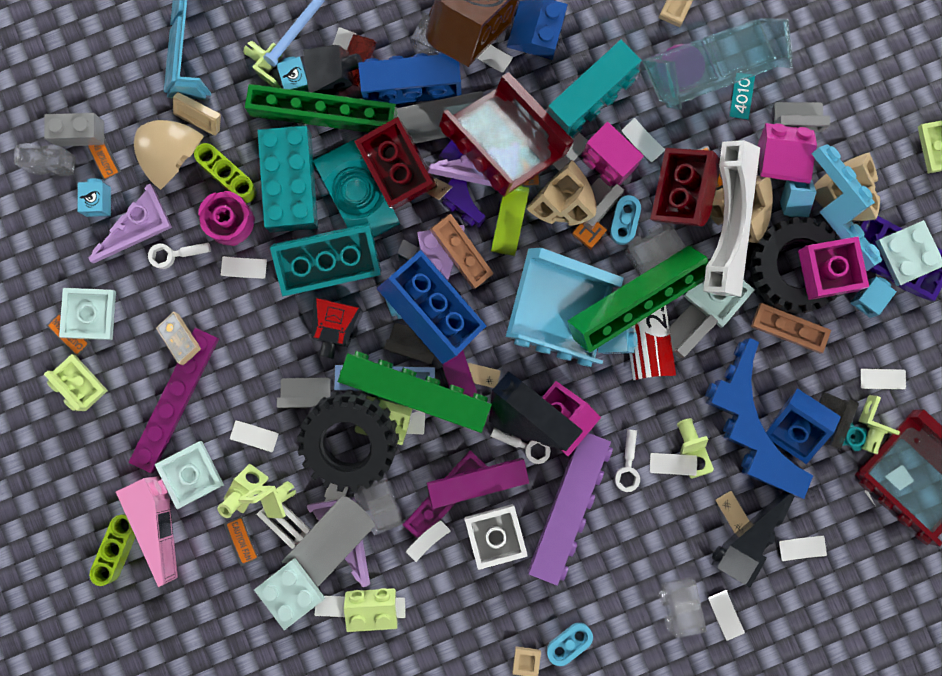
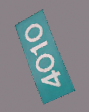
[729,73,755,120]

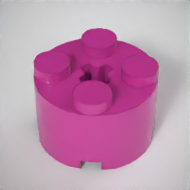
[198,191,255,246]

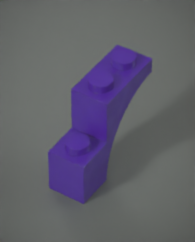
[439,140,485,228]

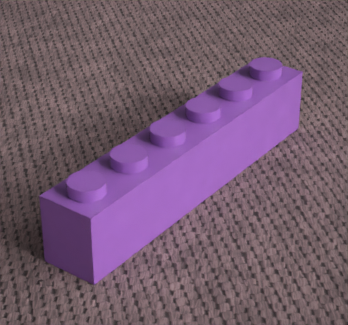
[528,433,613,586]

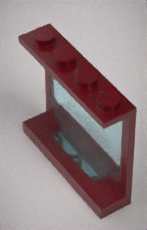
[439,72,574,197]
[855,409,942,547]

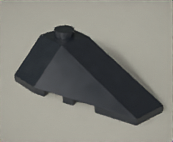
[489,371,583,451]
[711,492,795,588]

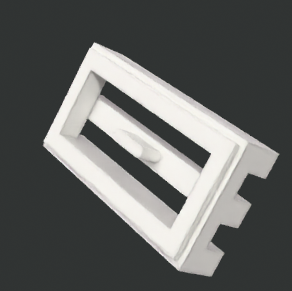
[257,503,311,549]

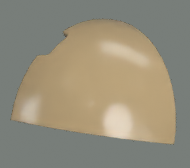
[134,120,204,190]
[814,152,880,221]
[527,160,596,226]
[710,176,773,243]

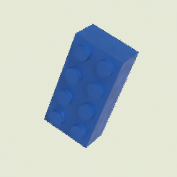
[358,52,462,104]
[376,250,486,364]

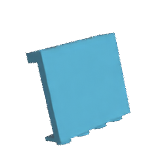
[506,248,624,367]

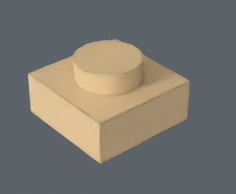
[512,646,541,676]

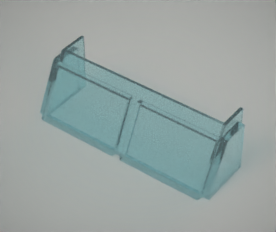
[643,18,793,110]

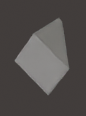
[397,239,418,260]

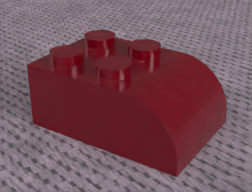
[354,117,437,210]
[650,148,720,226]

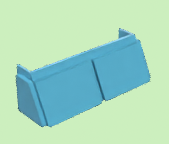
[164,0,211,100]

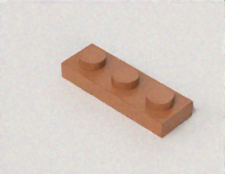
[429,214,494,289]
[751,303,831,354]

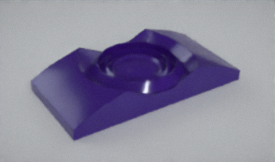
[860,216,942,302]

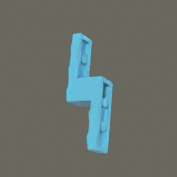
[812,144,882,271]

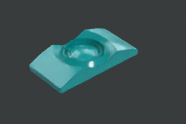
[313,139,400,238]

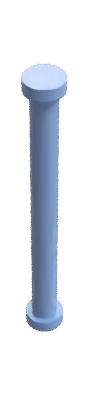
[263,0,325,67]

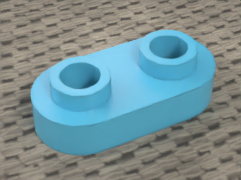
[610,195,641,245]
[547,623,593,666]

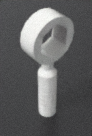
[148,242,211,269]
[490,427,551,464]
[614,429,640,492]

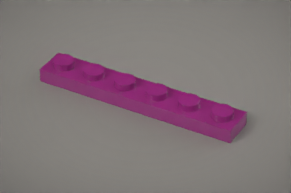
[128,328,219,473]

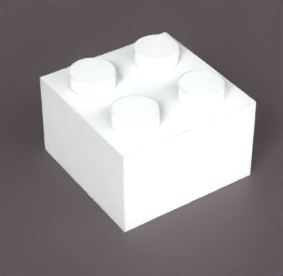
[465,504,528,570]

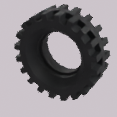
[747,217,838,315]
[297,390,399,492]

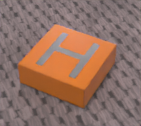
[572,222,607,250]

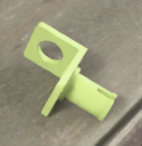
[243,41,283,88]
[859,395,900,454]
[677,418,714,479]
[217,464,269,518]
[238,481,296,518]

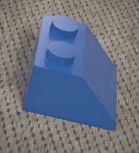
[507,0,568,60]
[766,388,841,464]

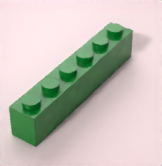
[245,84,398,133]
[567,246,709,353]
[337,351,492,433]

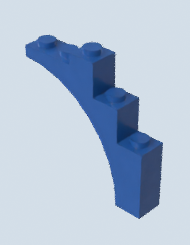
[705,338,813,499]

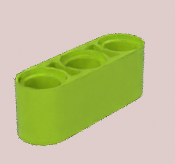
[194,143,257,203]
[491,186,530,256]
[89,514,136,586]

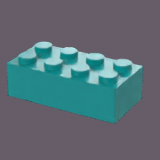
[547,39,642,138]
[258,126,318,233]
[270,223,381,297]

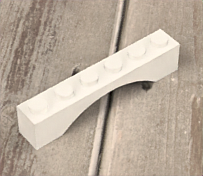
[703,140,760,297]

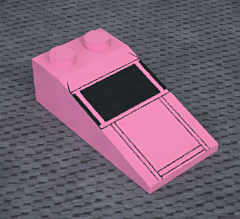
[116,476,178,587]

